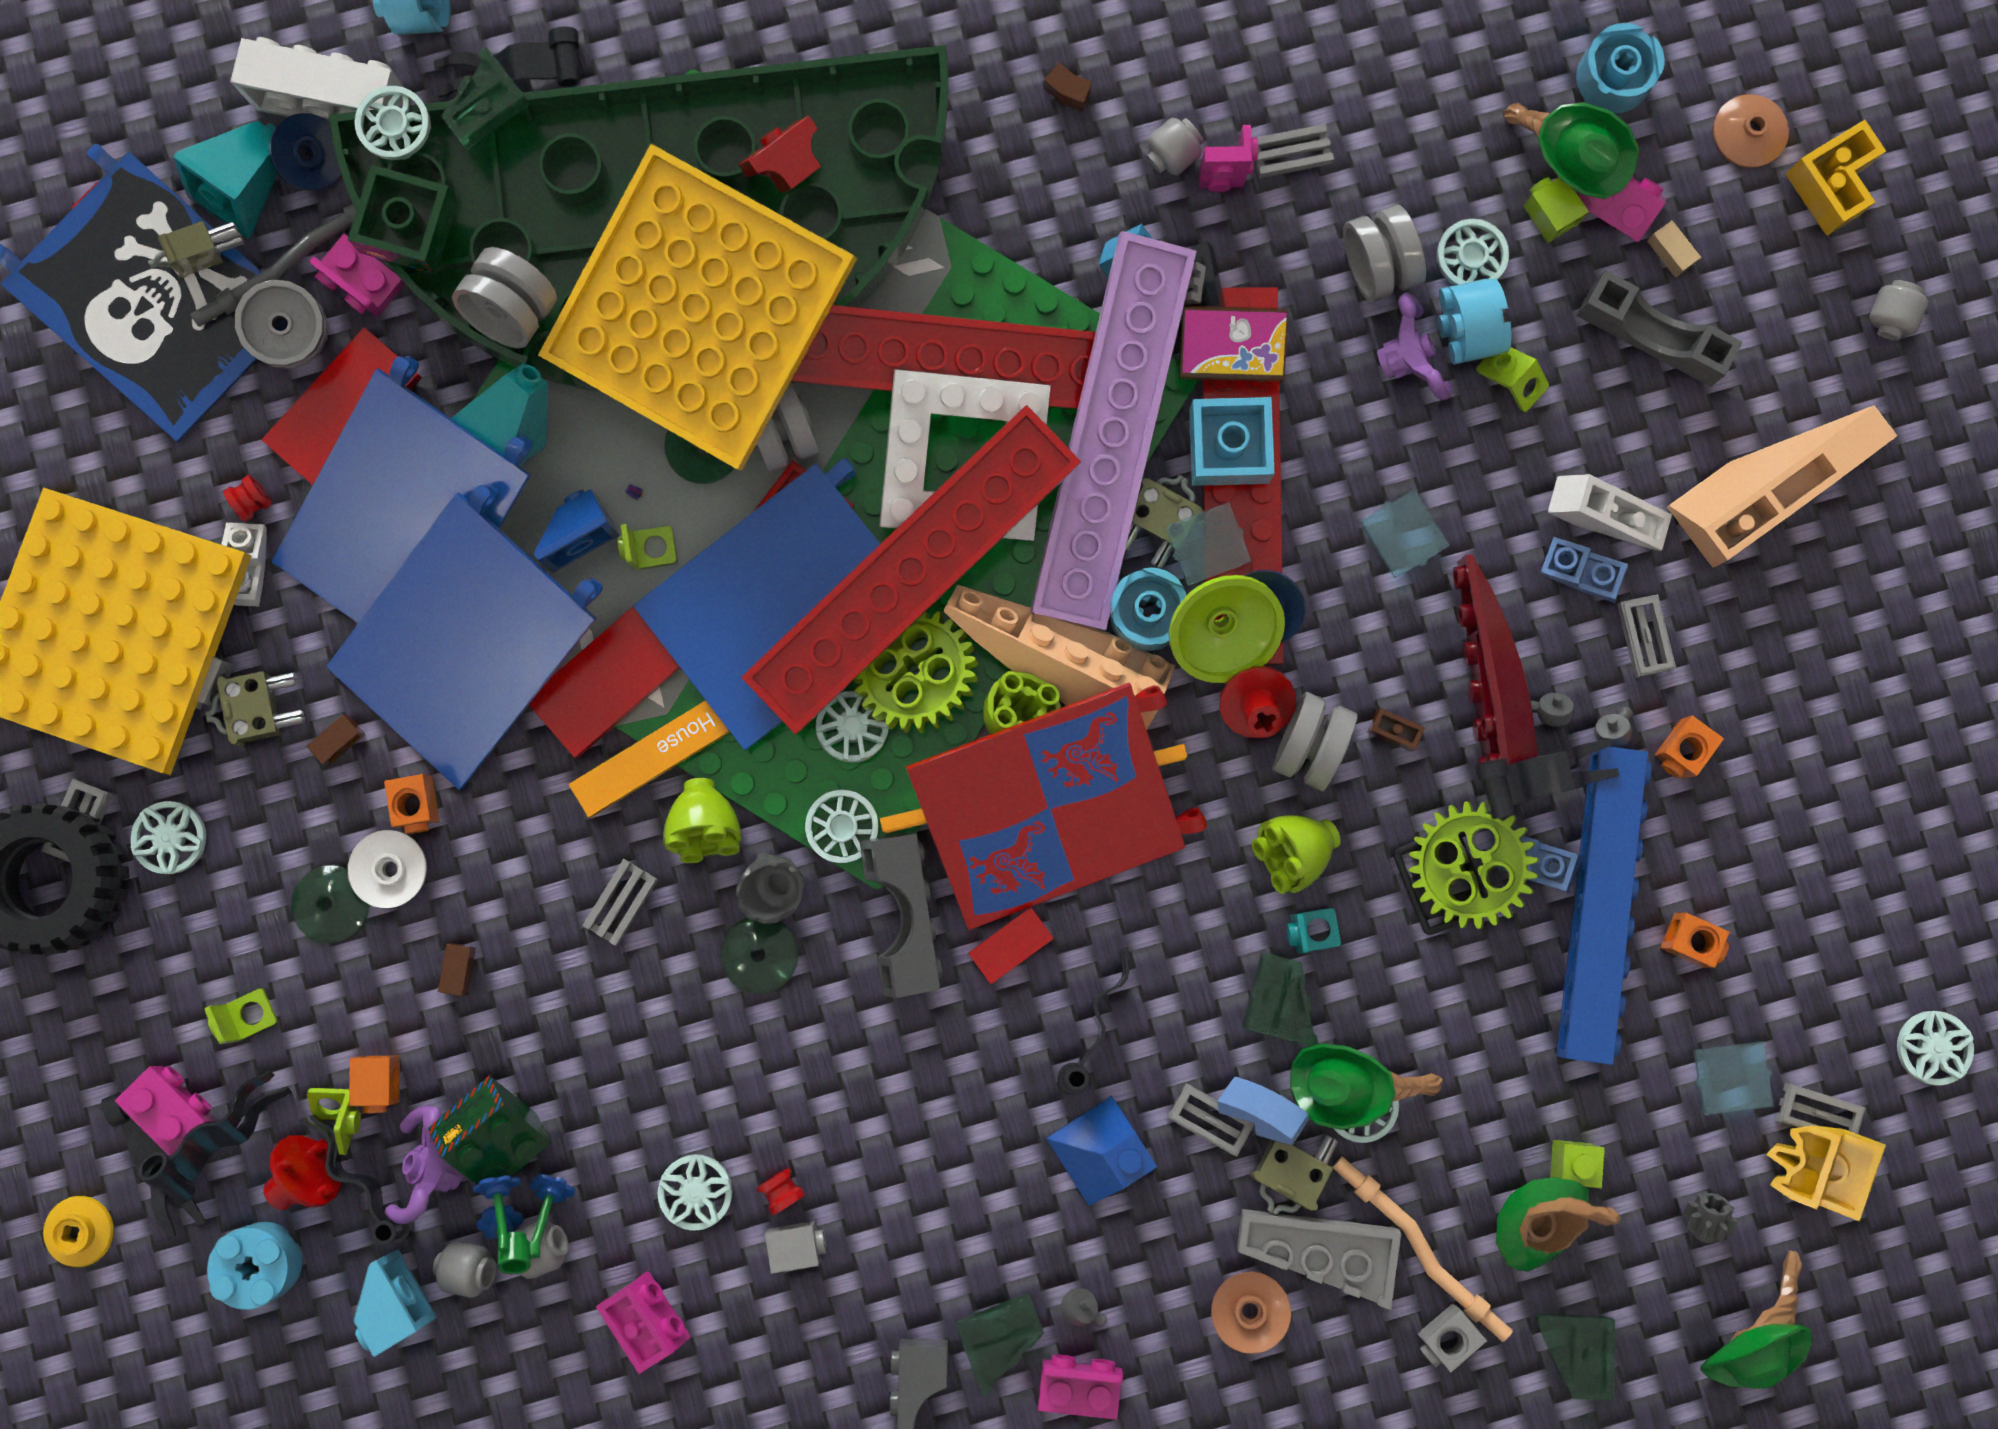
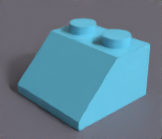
[354,1249,437,1357]

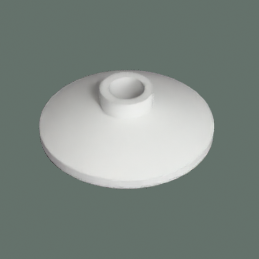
[348,830,427,908]

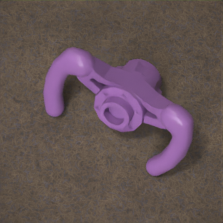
[1377,292,1452,400]
[385,1105,463,1224]

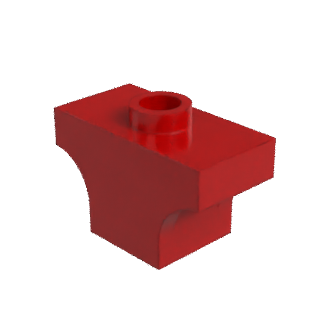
[738,116,821,193]

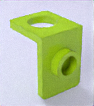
[1476,347,1549,412]
[617,523,677,570]
[205,989,278,1044]
[307,1088,361,1155]

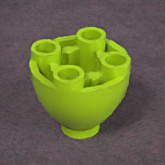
[983,671,1061,735]
[663,778,742,863]
[1251,815,1341,894]

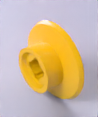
[43,1196,114,1268]

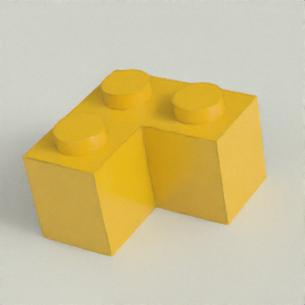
[1785,120,1886,236]

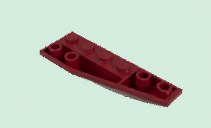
[1453,554,1538,765]

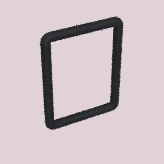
[1393,833,1487,935]

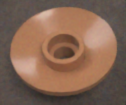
[1713,94,1789,168]
[1211,1272,1291,1354]

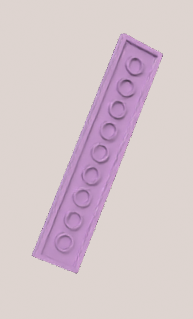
[1030,231,1197,630]

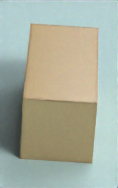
[1647,221,1701,278]

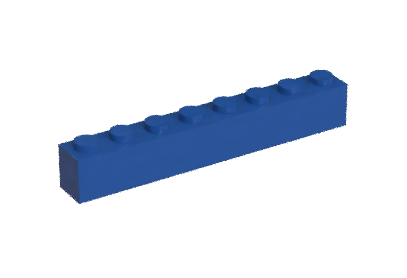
[1556,746,1652,1065]

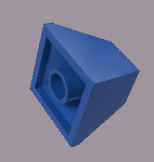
[534,489,620,573]
[1046,1095,1157,1206]

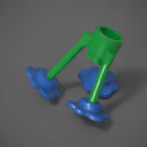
[473,1174,575,1274]

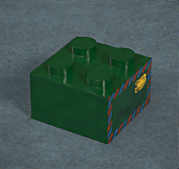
[348,164,458,275]
[428,1075,552,1185]

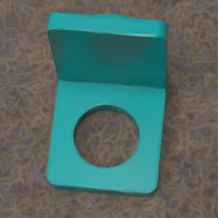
[1286,908,1341,954]

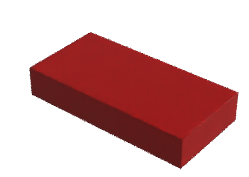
[968,907,1054,984]

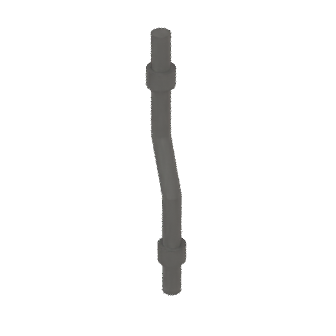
[190,203,356,327]

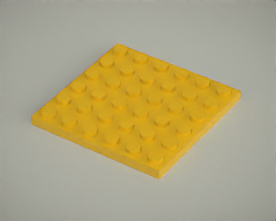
[538,144,857,471]
[0,488,252,775]

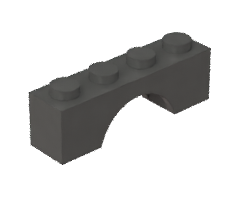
[1576,270,1743,387]
[859,833,942,998]
[890,1339,948,1429]

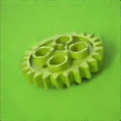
[854,611,978,733]
[1409,801,1539,929]

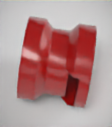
[223,474,272,523]
[756,1167,805,1216]

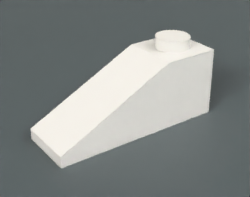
[1548,474,1672,551]

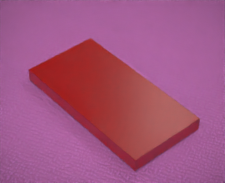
[261,327,422,485]
[529,606,681,759]

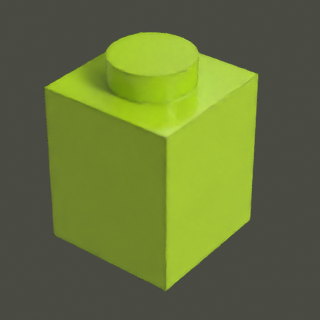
[1523,177,1589,243]
[1550,1140,1604,1188]

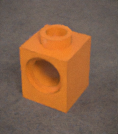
[1654,715,1724,779]
[384,774,440,834]
[1660,912,1730,968]
[349,1055,400,1113]

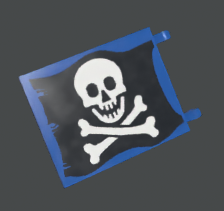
[0,144,288,442]

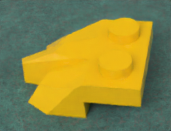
[1766,1125,1886,1221]

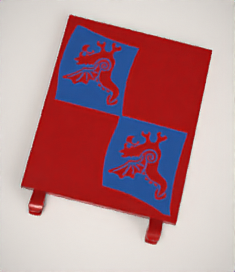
[906,682,1207,930]

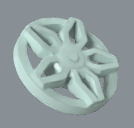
[355,86,431,160]
[1436,219,1509,285]
[131,801,206,874]
[1897,1011,1974,1085]
[658,1154,733,1230]

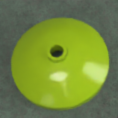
[1169,575,1285,683]

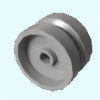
[1343,204,1426,303]
[452,247,558,348]
[235,280,328,369]
[757,382,820,473]
[1272,691,1357,792]

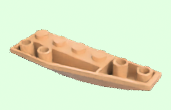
[1667,405,1898,568]
[944,585,1175,731]

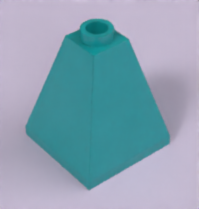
[173,121,278,239]
[451,363,548,466]

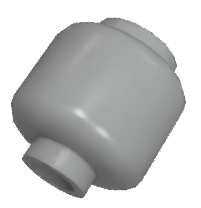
[1146,118,1204,176]
[1869,280,1929,341]
[514,1221,569,1279]
[433,1241,496,1298]

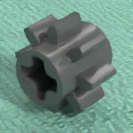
[1683,1193,1738,1243]

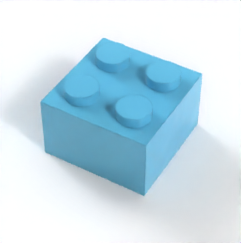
[1189,397,1274,486]

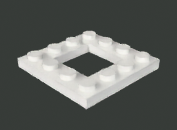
[879,369,1050,541]

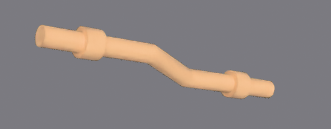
[1332,1156,1513,1342]

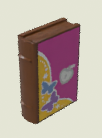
[1179,305,1289,383]

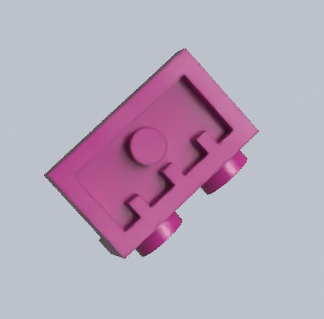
[309,234,405,318]
[596,1271,690,1374]
[1038,1354,1123,1420]

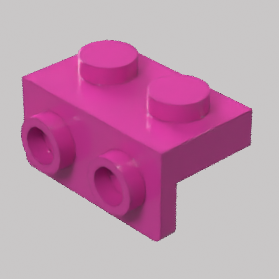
[1198,125,1258,192]
[1578,177,1666,242]
[115,1066,216,1157]

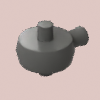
[1531,693,1574,727]
[1594,707,1633,748]
[1061,1288,1107,1327]

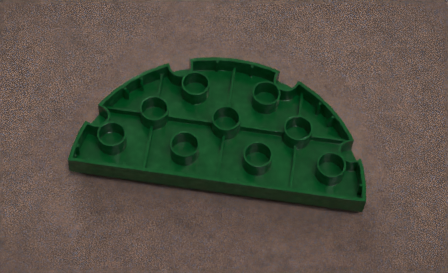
[328,45,948,392]

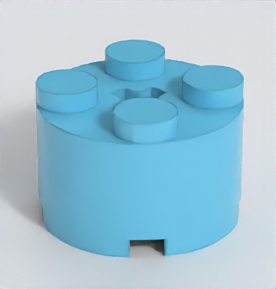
[373,0,451,35]
[1576,23,1664,114]
[1437,278,1512,365]
[1109,568,1187,651]
[207,1222,303,1310]

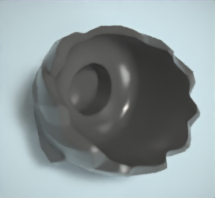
[736,853,804,924]

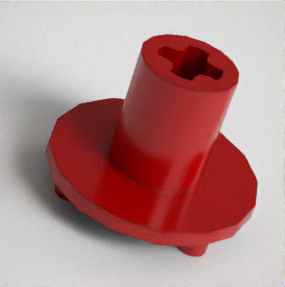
[1219,666,1296,738]
[263,1135,341,1210]

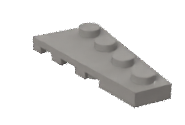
[1237,1209,1401,1310]

